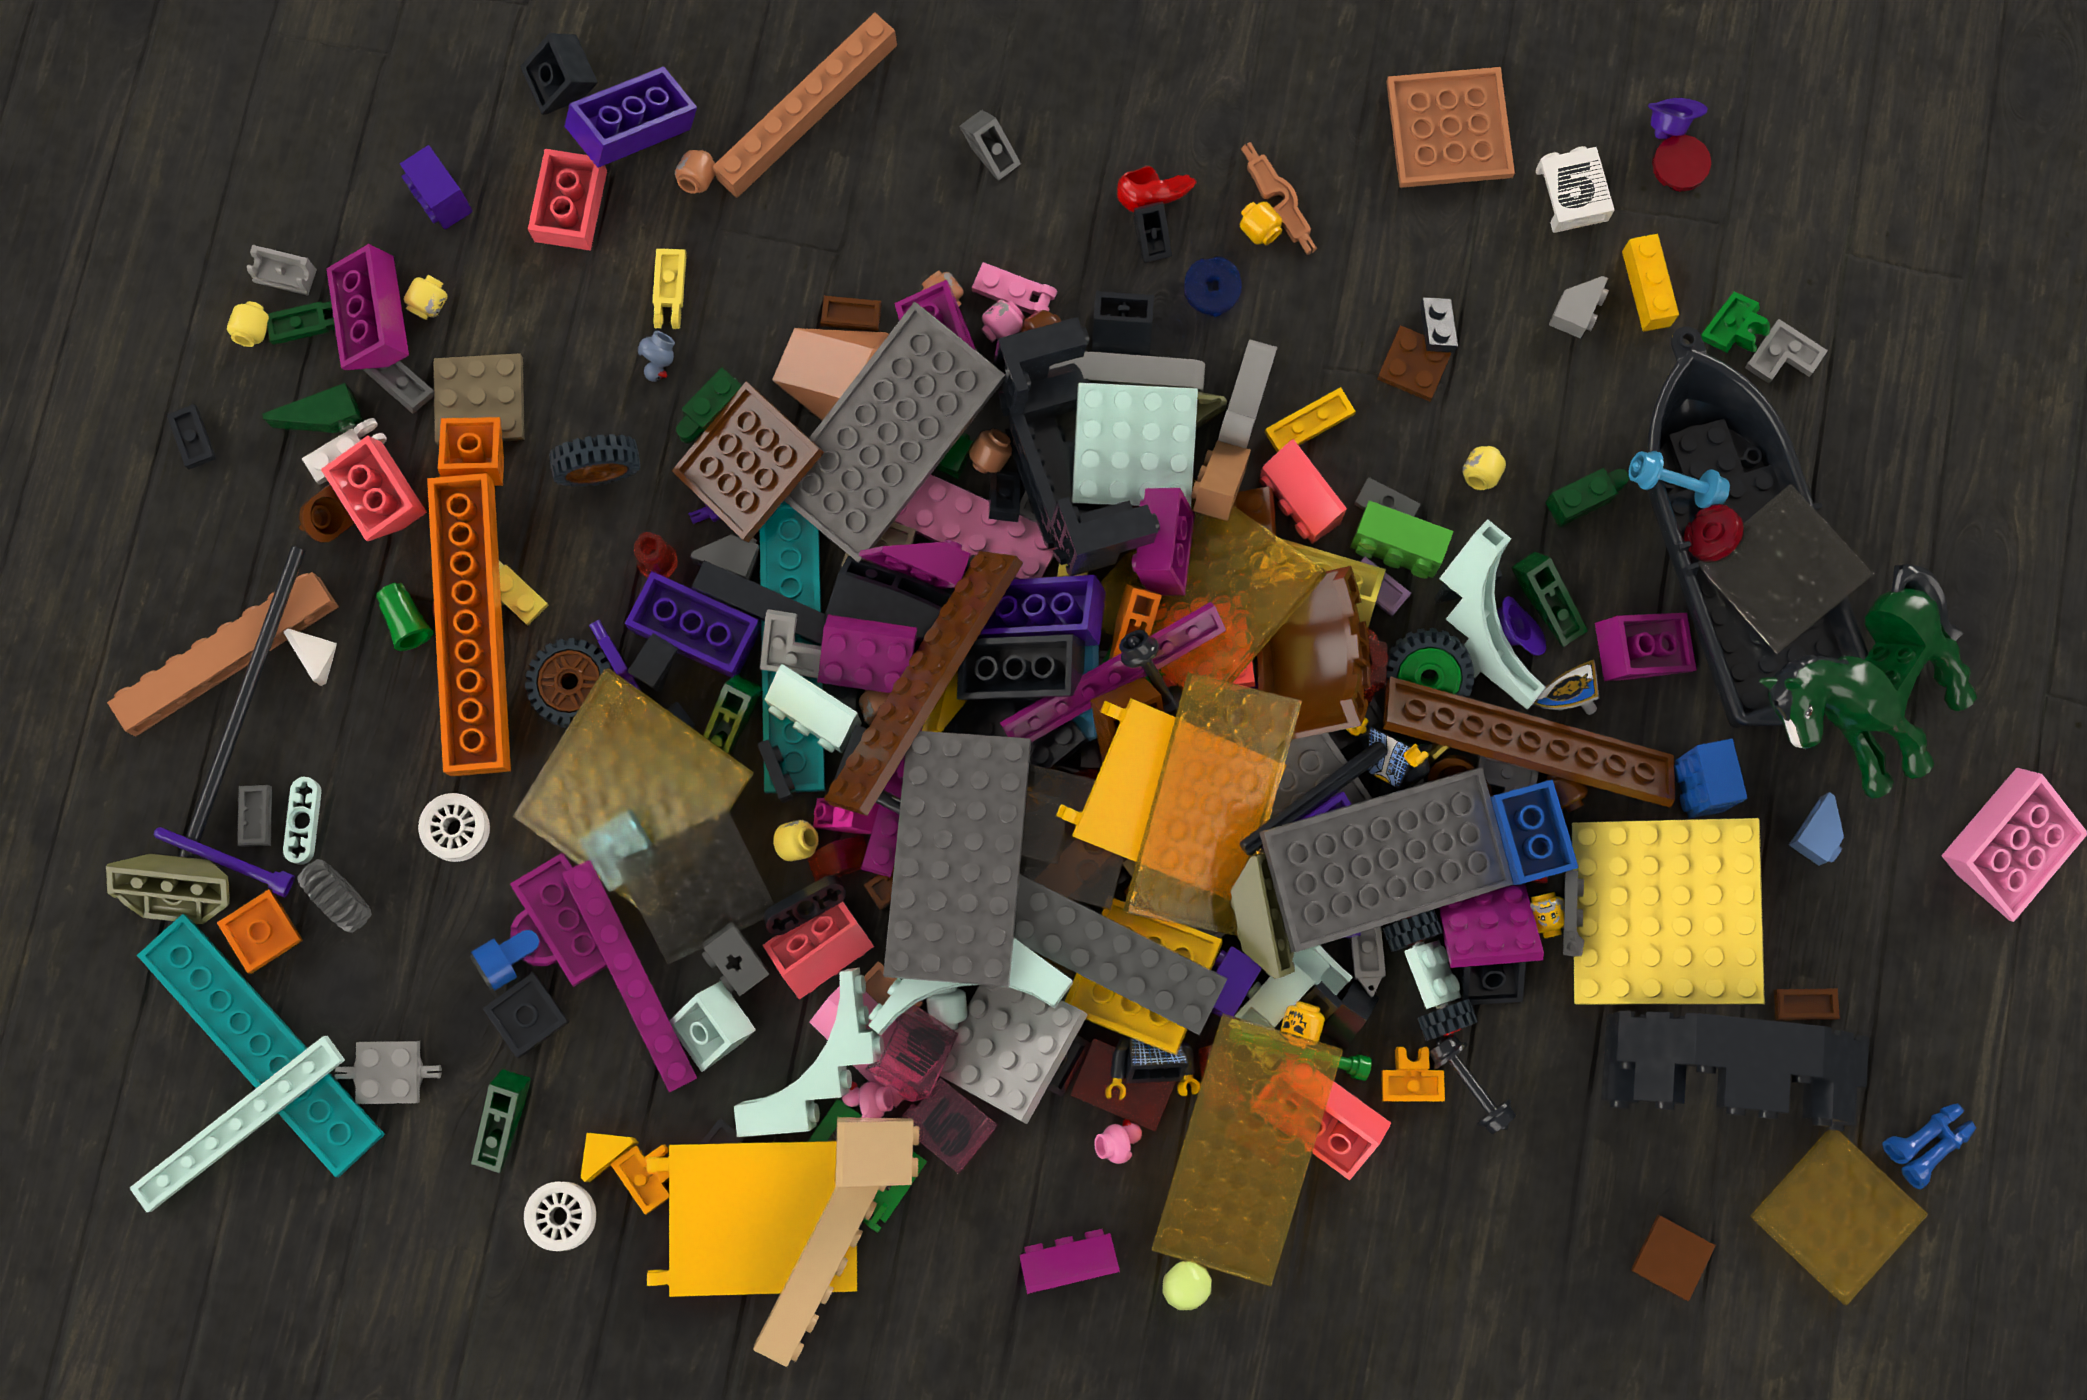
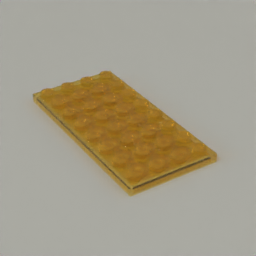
[1123,672,1302,936]
[1152,1013,1343,1286]

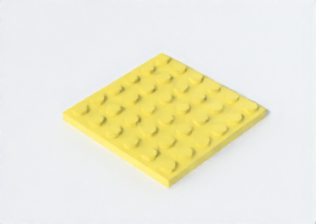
[1572,818,1765,1005]

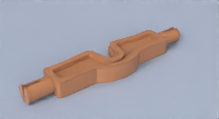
[1241,142,1317,255]

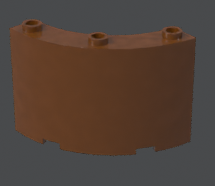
[1244,566,1371,746]

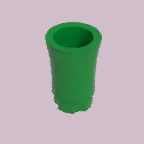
[376,583,433,651]

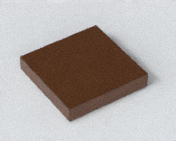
[1630,1215,1716,1301]

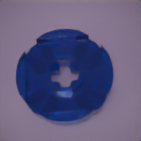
[1184,257,1242,317]

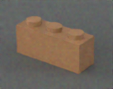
[1191,440,1251,521]

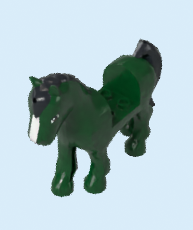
[1759,564,1977,799]

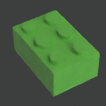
[1350,500,1454,579]

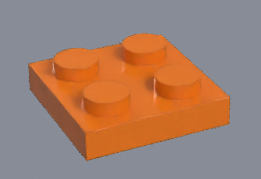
[217,889,303,974]

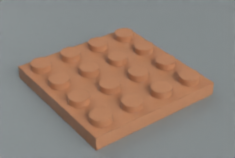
[1386,67,1515,188]

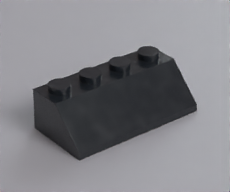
[957,634,1085,700]

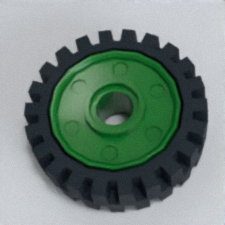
[1384,628,1474,697]

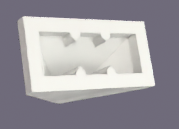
[283,629,337,686]

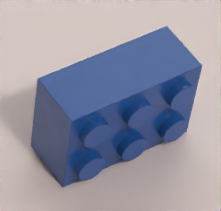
[1674,739,1747,819]
[1490,780,1579,885]

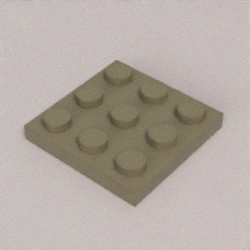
[434,353,525,445]

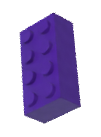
[565,67,697,168]
[625,571,761,678]
[977,575,1106,646]

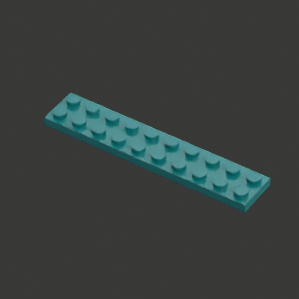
[760,501,825,793]
[137,914,385,1177]

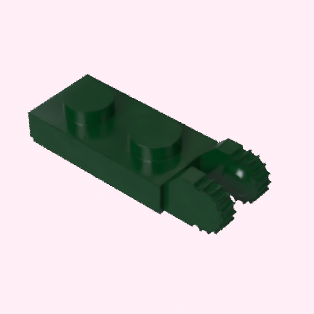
[267,301,335,345]

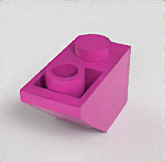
[813,798,880,834]

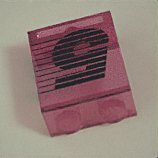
[866,1005,958,1102]
[901,1078,998,1174]

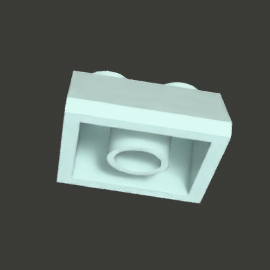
[669,981,756,1072]

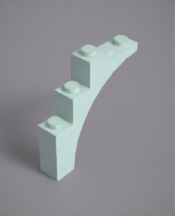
[1439,519,1546,710]
[868,938,1073,1035]
[734,968,884,1137]

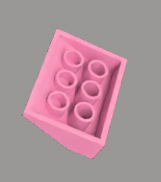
[1941,768,2087,922]

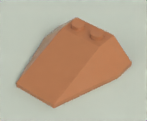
[772,328,889,421]

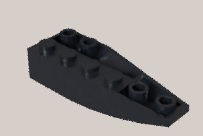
[825,556,952,642]

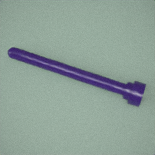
[154,827,295,898]

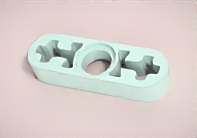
[283,777,321,865]

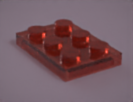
[1070,1039,1176,1132]

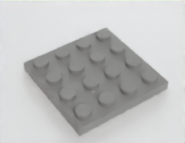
[931,985,1088,1124]

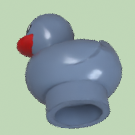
[638,331,675,382]

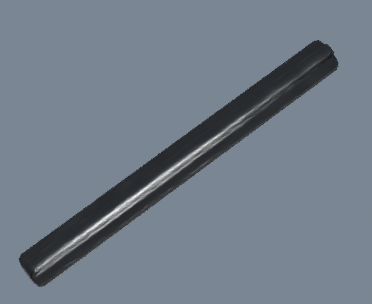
[1240,741,1388,855]

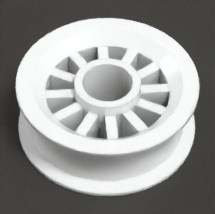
[418,793,490,862]
[524,1182,596,1251]

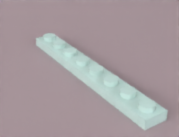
[130,1036,345,1213]

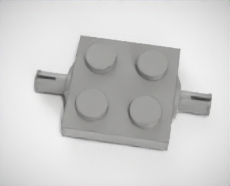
[335,1041,442,1104]

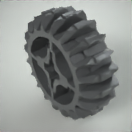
[297,859,372,933]

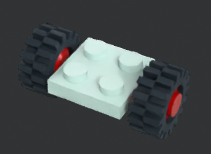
[1383,910,1478,1041]

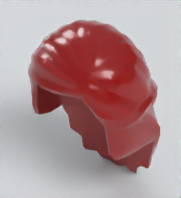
[1117,166,1197,212]

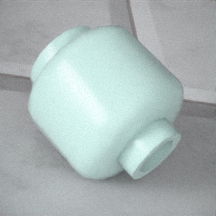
[926,988,968,1031]

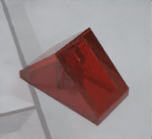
[807,836,867,882]

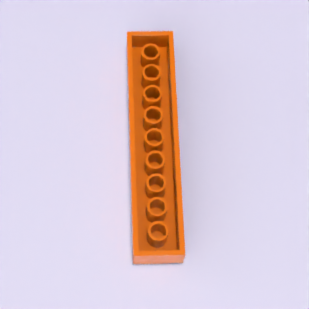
[427,473,511,777]

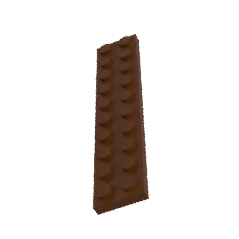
[824,551,1023,816]
[1383,676,1675,808]

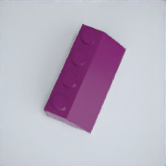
[326,244,409,370]

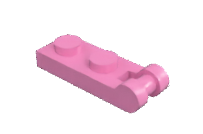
[972,262,1057,314]

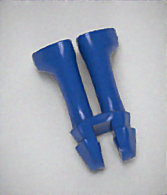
[1882,1103,1976,1189]

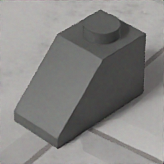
[959,110,1021,180]
[690,535,760,580]

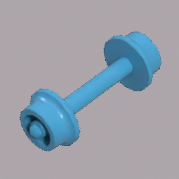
[1629,451,1730,509]

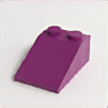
[894,279,975,350]
[859,540,971,589]
[1595,613,1696,681]

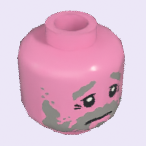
[981,300,1025,342]

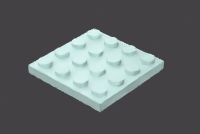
[1072,383,1198,507]

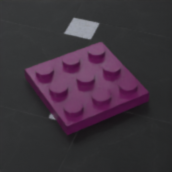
[1437,884,1544,968]

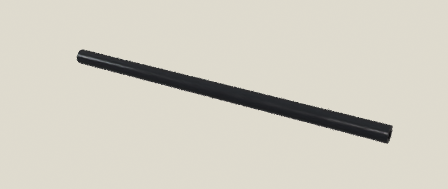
[178,546,306,858]

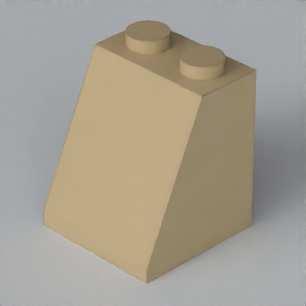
[835,1117,919,1187]

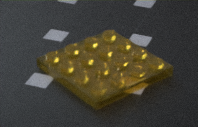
[1750,1130,1928,1305]

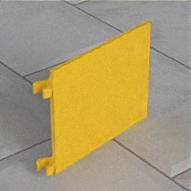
[1056,698,1287,900]
[647,1141,857,1297]

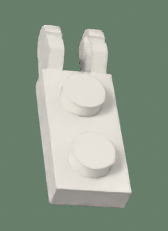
[302,418,387,485]

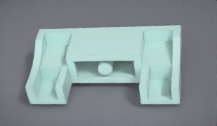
[1226,945,1353,1068]

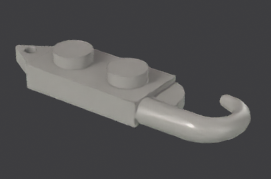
[1350,926,1386,997]

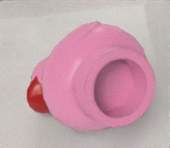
[842,1081,894,1118]
[1095,1119,1142,1164]

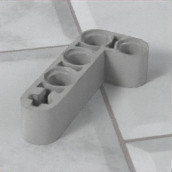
[1218,339,1277,448]

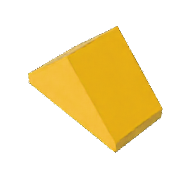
[581,1133,639,1182]

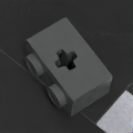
[702,922,769,996]

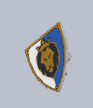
[1533,660,1599,715]

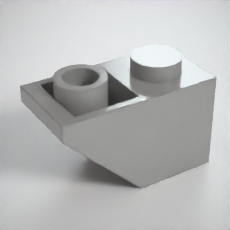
[1549,276,1609,338]

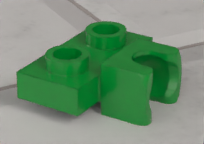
[1701,291,1770,353]

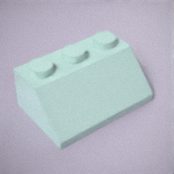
[765,664,862,753]

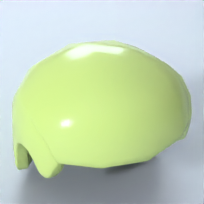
[1163,1261,1212,1310]

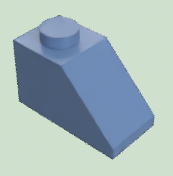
[1789,792,1844,866]

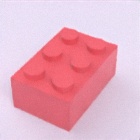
[528,149,607,251]

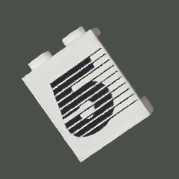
[1536,146,1614,233]

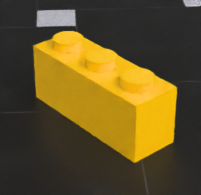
[1622,234,1679,332]

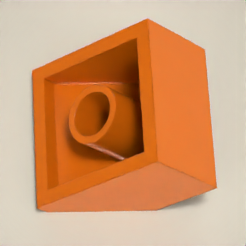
[438,417,504,486]

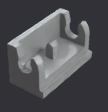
[247,245,317,296]

